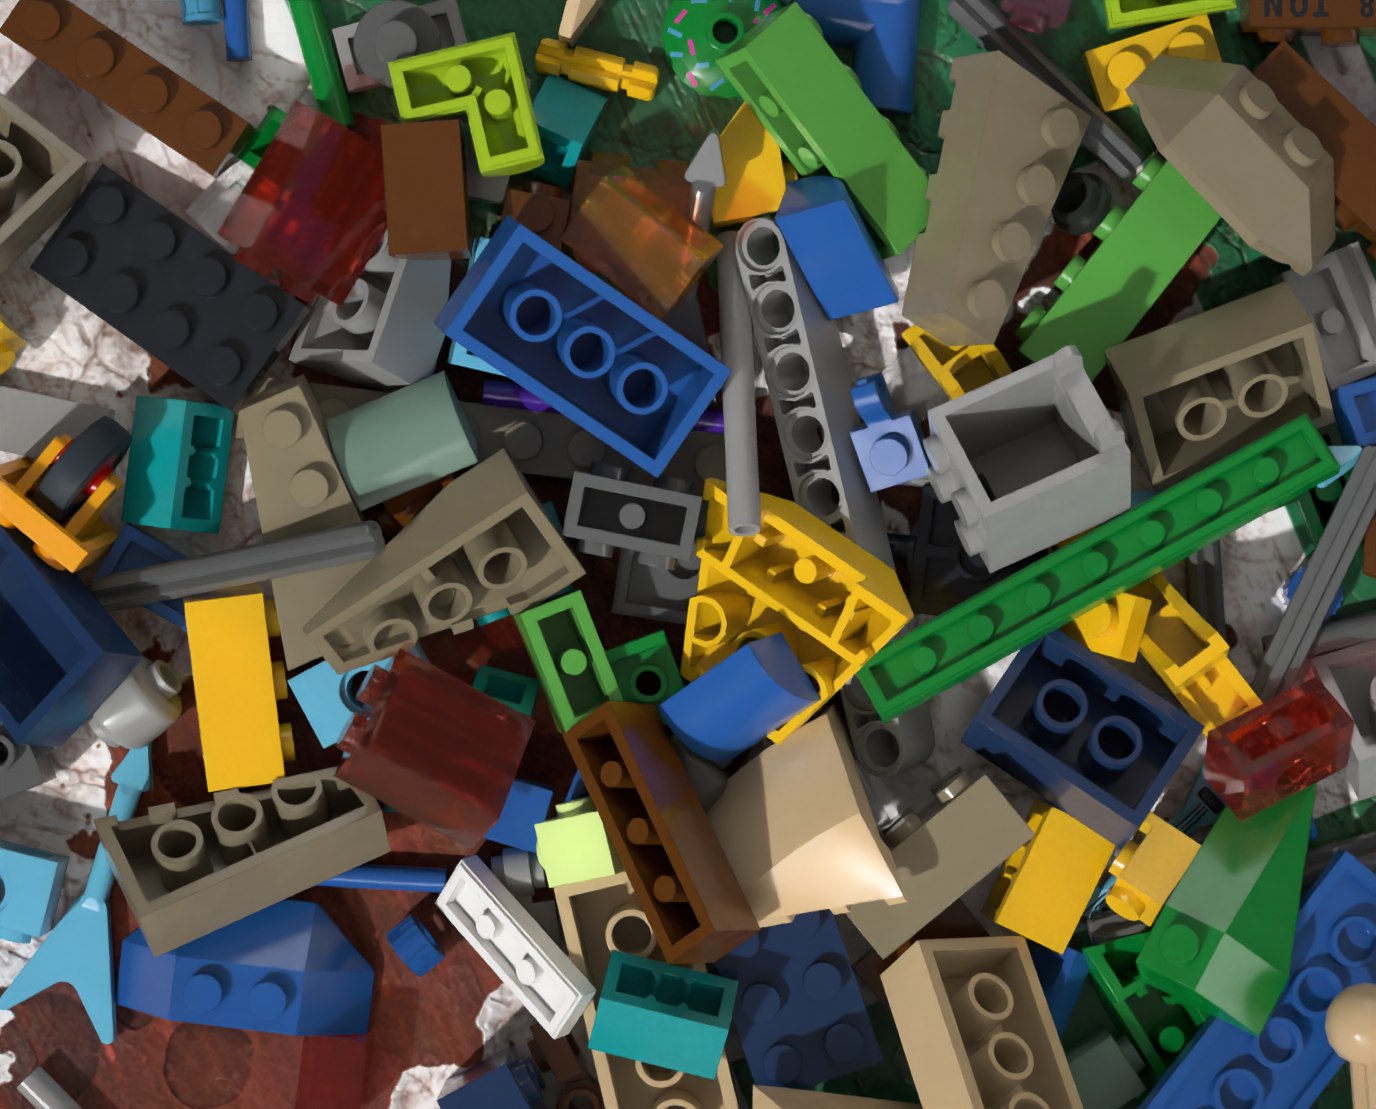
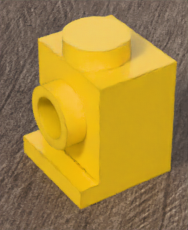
[1105,811,1202,927]

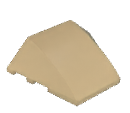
[706,699,908,928]

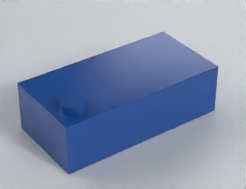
[434,215,732,478]

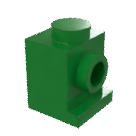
[604,629,685,725]

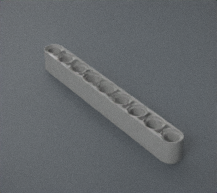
[735,216,935,777]

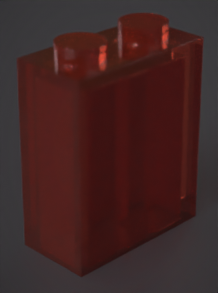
[217,100,387,307]
[334,648,536,850]

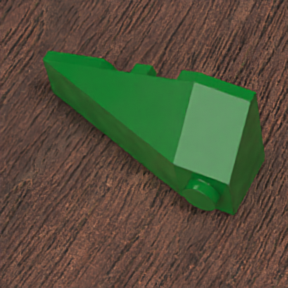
[1135,755,1317,1038]

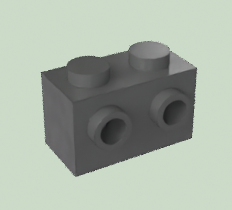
[562,462,703,571]

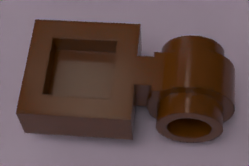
[526,1017,605,1109]

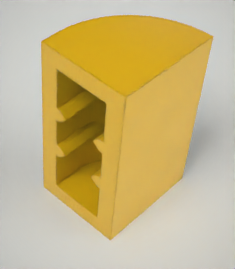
[980,799,1115,955]

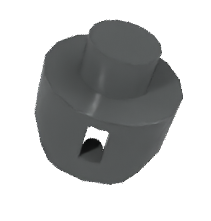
[353,0,441,89]

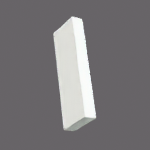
[435,855,597,1040]

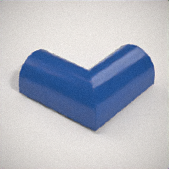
[793,0,921,117]

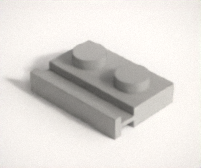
[1271,241,1376,392]

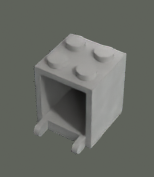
[923,345,1131,573]

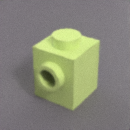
[534,796,625,888]

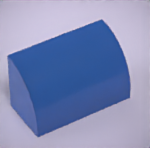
[775,176,899,321]
[658,632,821,762]

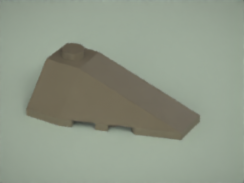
[302,448,586,675]

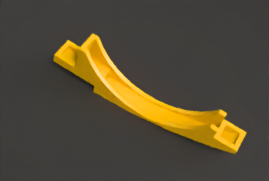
[901,324,1267,750]

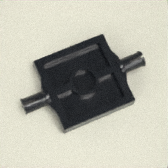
[887,485,1052,616]

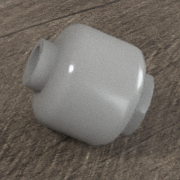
[87,657,182,749]

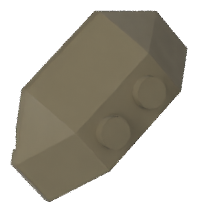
[1125,55,1336,276]

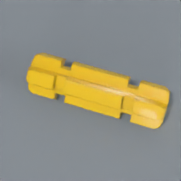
[534,38,660,101]

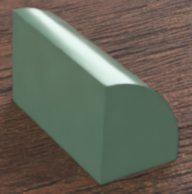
[326,371,478,511]

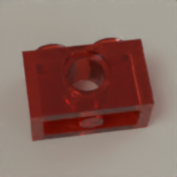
[1203,677,1355,822]

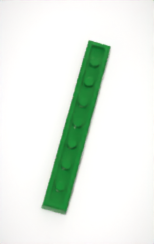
[855,413,1340,724]

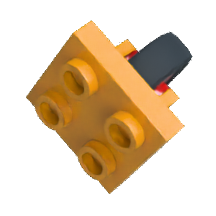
[0,416,133,573]

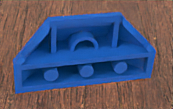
[115,898,376,1036]

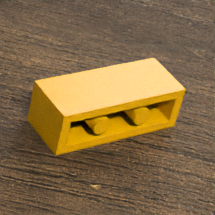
[183,582,295,792]

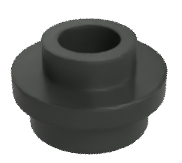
[1051,172,1112,235]

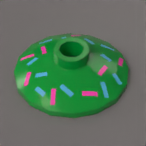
[662,0,782,100]

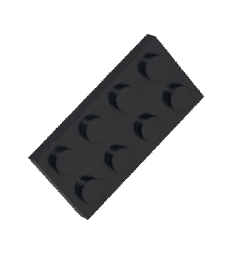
[30,163,311,414]

